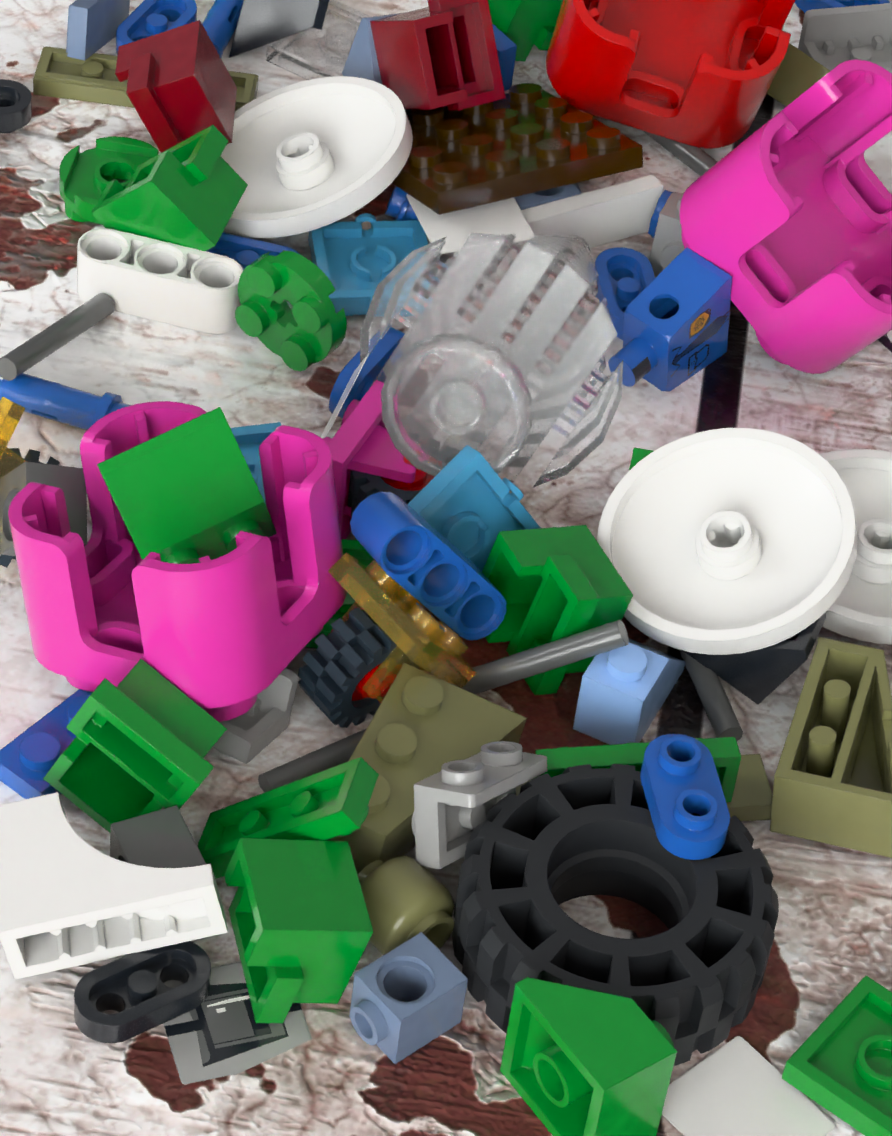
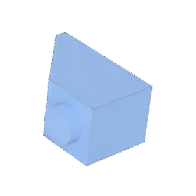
[573,638,685,745]

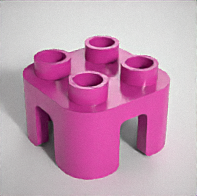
[679,59,892,374]
[8,401,347,722]

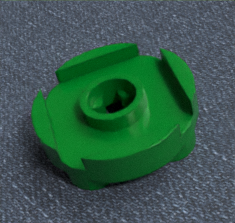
[59,136,159,225]
[235,250,347,372]

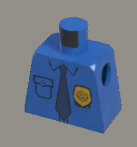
[608,247,732,391]

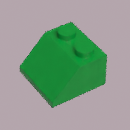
[97,407,277,564]
[500,977,677,1136]

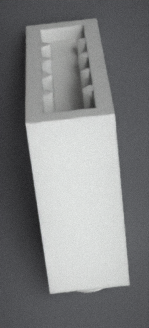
[0,792,228,980]

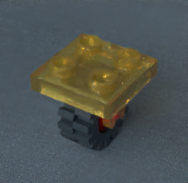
[298,552,477,728]

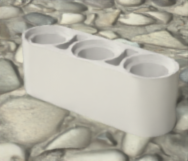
[77,228,243,334]

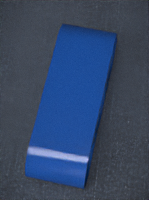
[350,492,507,640]

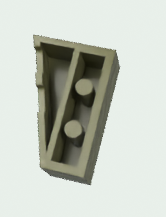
[770,637,892,858]
[325,663,527,875]

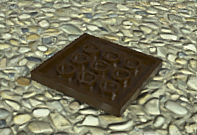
[392,83,643,215]

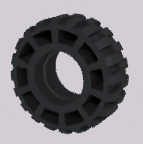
[452,764,779,1066]

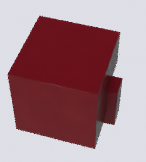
[370,0,506,110]
[115,20,237,153]

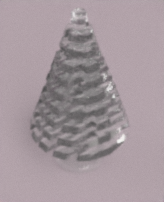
[360,233,623,487]

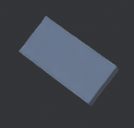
[66,0,130,61]

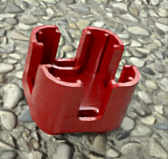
[546,0,795,149]

